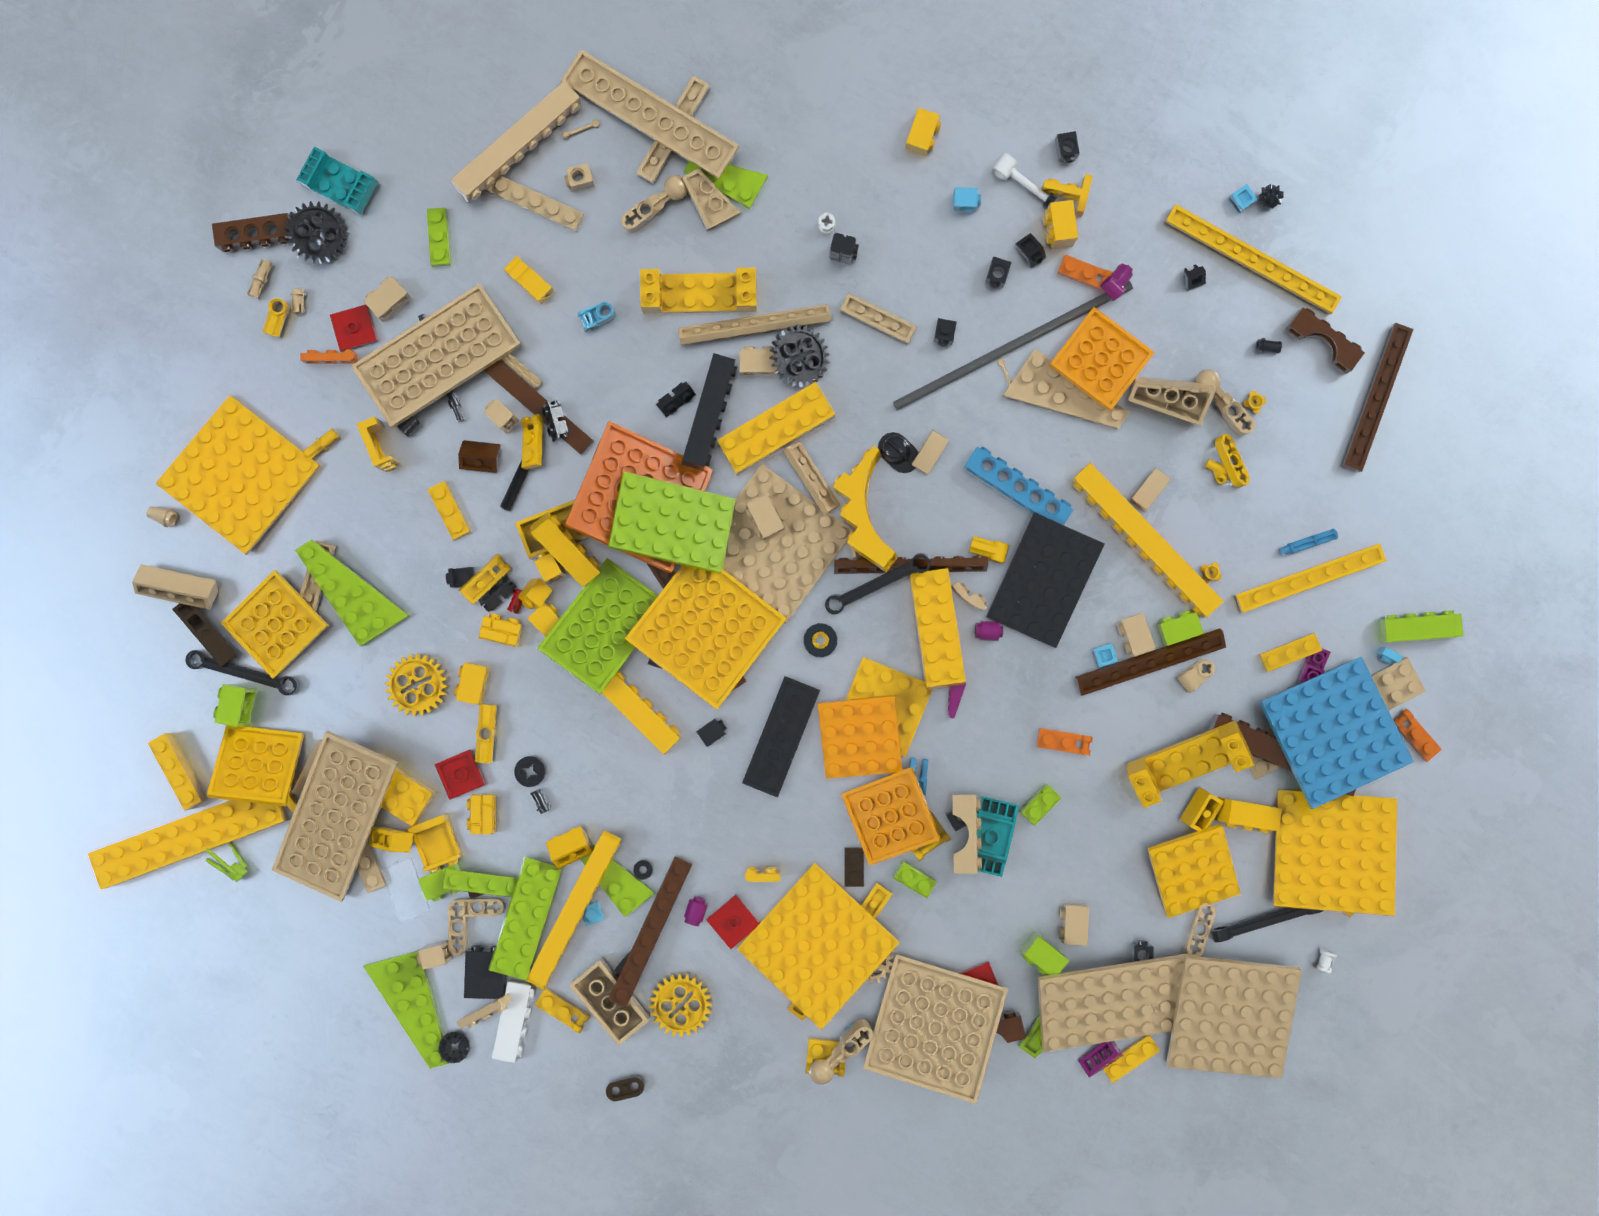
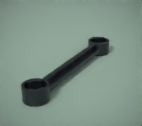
[825,553,931,614]
[185,650,300,695]
[1211,908,1323,943]

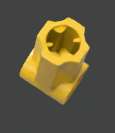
[262,298,290,338]
[969,536,1010,564]

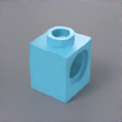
[953,187,981,212]

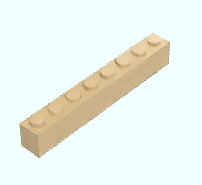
[451,81,581,203]

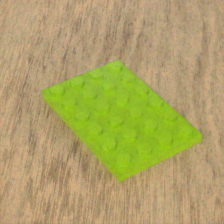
[608,472,735,574]
[537,558,658,695]

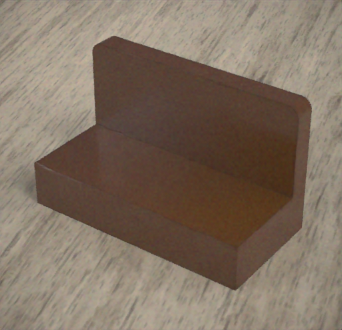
[458,440,501,473]

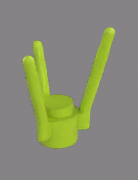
[206,842,248,883]

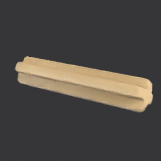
[501,353,542,389]

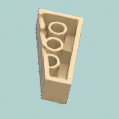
[1128,377,1216,426]

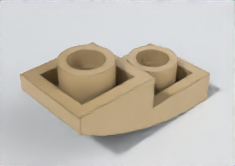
[912,430,949,474]
[1131,468,1171,511]
[951,582,987,611]

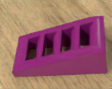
[948,683,966,719]
[1079,1041,1123,1077]

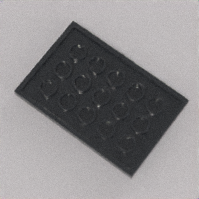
[986,512,1105,648]

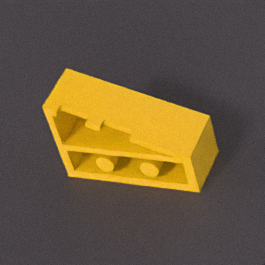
[1214,797,1282,834]

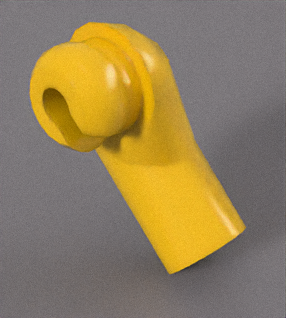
[1205,459,1228,484]

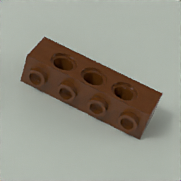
[212,213,291,252]

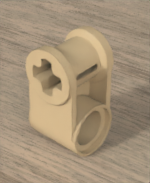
[1177,659,1215,693]

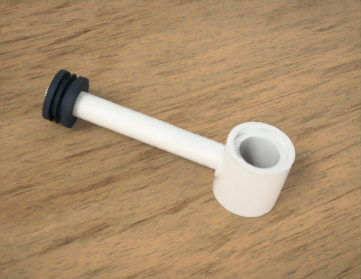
[991,153,1058,207]

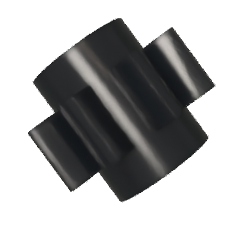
[1259,184,1284,209]

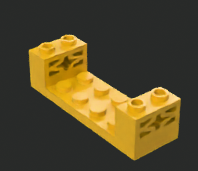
[640,267,757,313]
[1127,720,1254,808]

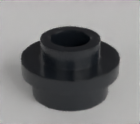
[633,860,653,880]

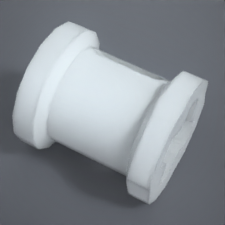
[818,213,835,234]
[1315,949,1337,974]

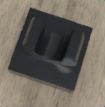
[1184,264,1206,290]

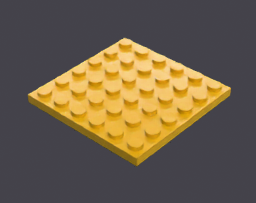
[155,395,321,555]
[625,565,787,710]
[1273,790,1397,916]
[737,863,900,1030]

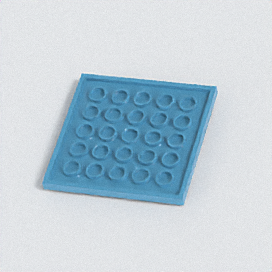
[1259,657,1414,809]

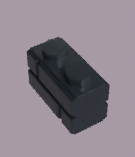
[829,233,859,265]

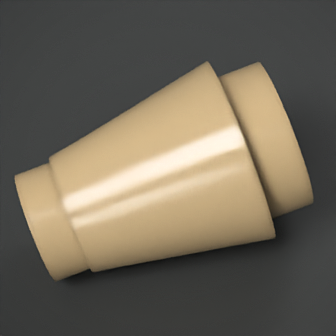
[146,507,178,527]

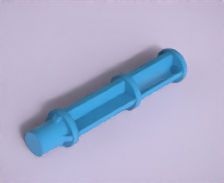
[1280,529,1338,555]

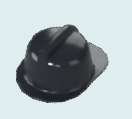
[878,432,918,473]

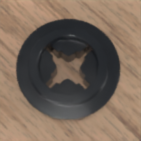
[514,756,545,787]
[439,1032,470,1063]

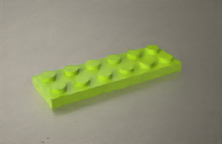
[488,857,562,981]

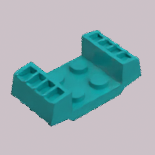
[296,147,379,215]
[977,796,1019,877]

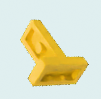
[1041,174,1093,217]

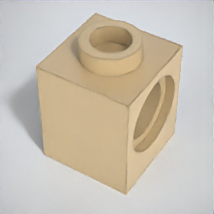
[564,163,595,192]

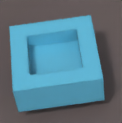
[1230,184,1258,211]
[1093,643,1118,668]
[1377,647,1403,665]
[582,901,604,926]

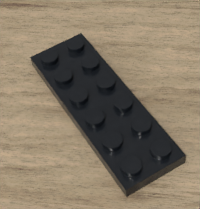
[742,676,820,798]

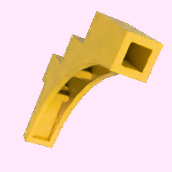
[833,446,898,573]

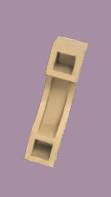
[952,794,982,874]

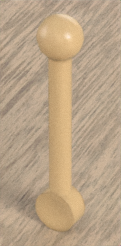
[562,119,600,139]
[998,359,1011,386]

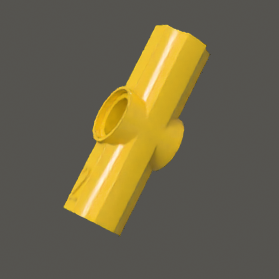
[475,704,497,763]

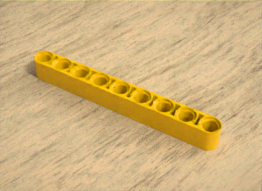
[526,830,622,990]

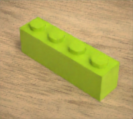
[1379,610,1464,643]

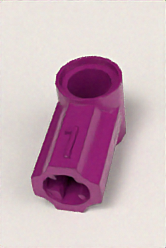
[1100,263,1133,301]

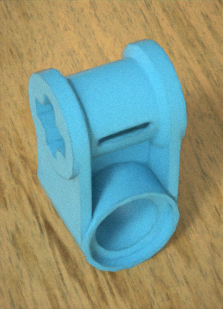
[577,302,616,332]

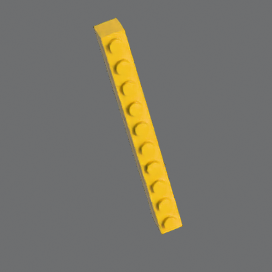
[1071,462,1224,618]
[527,603,681,755]

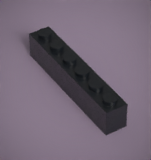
[681,353,737,471]

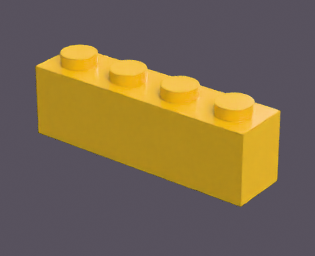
[530,512,600,587]
[148,733,209,811]

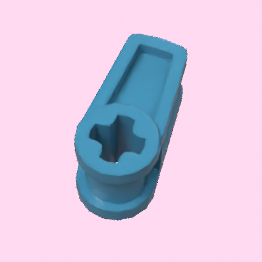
[909,757,928,796]

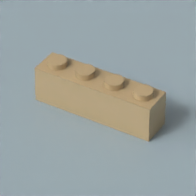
[132,564,218,610]

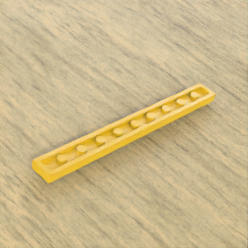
[1165,204,1342,314]

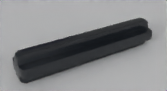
[500,460,529,511]

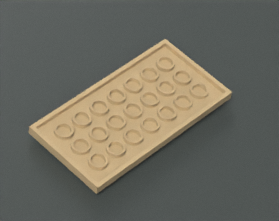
[351,283,522,429]
[272,731,399,902]
[1038,953,1189,1052]

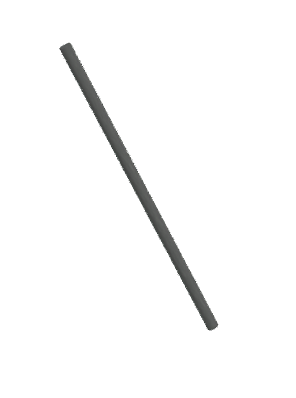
[893,281,1133,410]

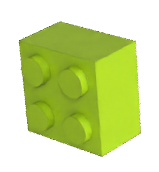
[213,684,257,727]
[1020,931,1069,976]

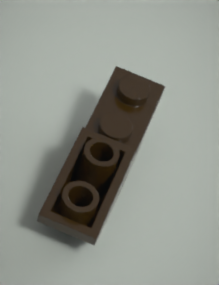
[172,603,237,668]

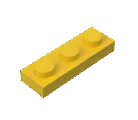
[427,481,471,541]
[1259,633,1322,672]
[1103,1035,1160,1083]

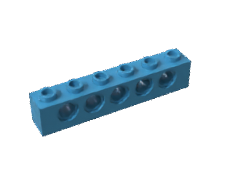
[963,447,1073,525]

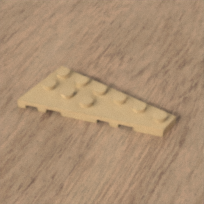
[1002,349,1129,429]

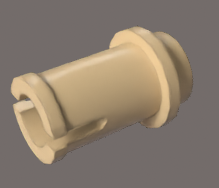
[290,289,306,313]

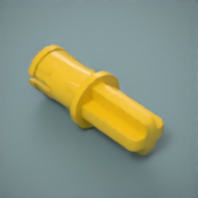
[303,428,339,459]

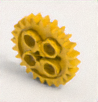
[384,654,448,716]
[649,973,712,1037]

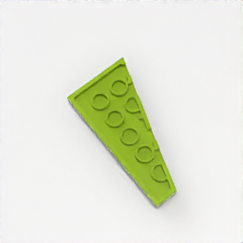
[295,540,409,646]
[363,950,449,1069]

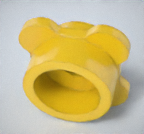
[1243,391,1266,414]
[1200,562,1222,583]

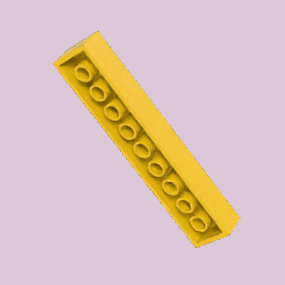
[87,800,290,890]

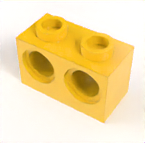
[369,827,413,853]

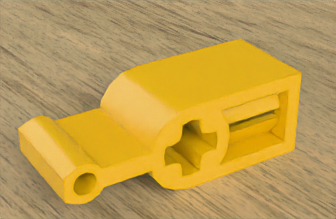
[504,255,554,304]

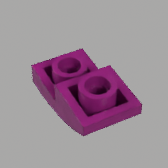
[1299,648,1331,683]

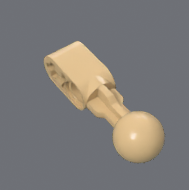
[621,175,688,233]
[1196,369,1255,436]
[809,1019,873,1085]

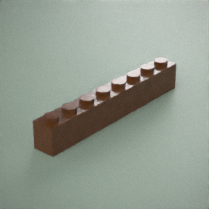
[1208,712,1356,796]

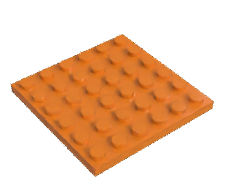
[564,421,713,573]

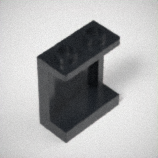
[464,945,506,999]

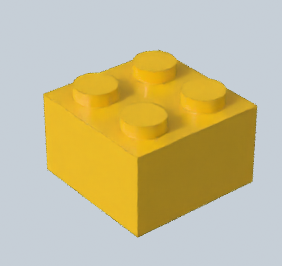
[1043,200,1078,250]

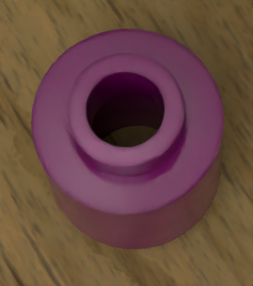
[975,621,1003,641]
[684,896,708,926]

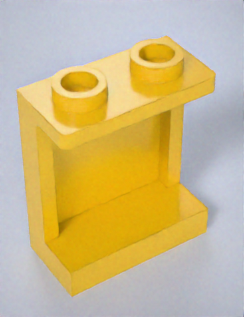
[356,417,400,472]
[407,813,463,873]

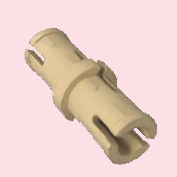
[247,259,273,299]

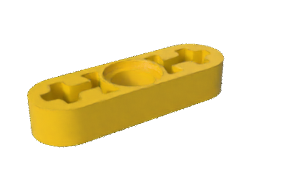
[1215,434,1250,488]

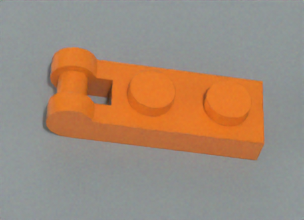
[1057,254,1113,291]
[300,349,359,364]
[1393,709,1442,762]
[1036,728,1093,756]

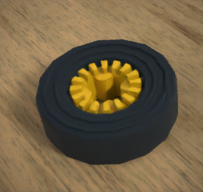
[803,623,838,657]

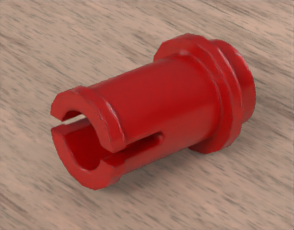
[507,588,522,614]

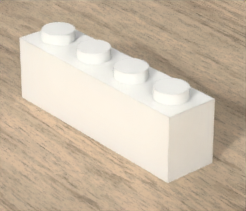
[492,979,535,1063]

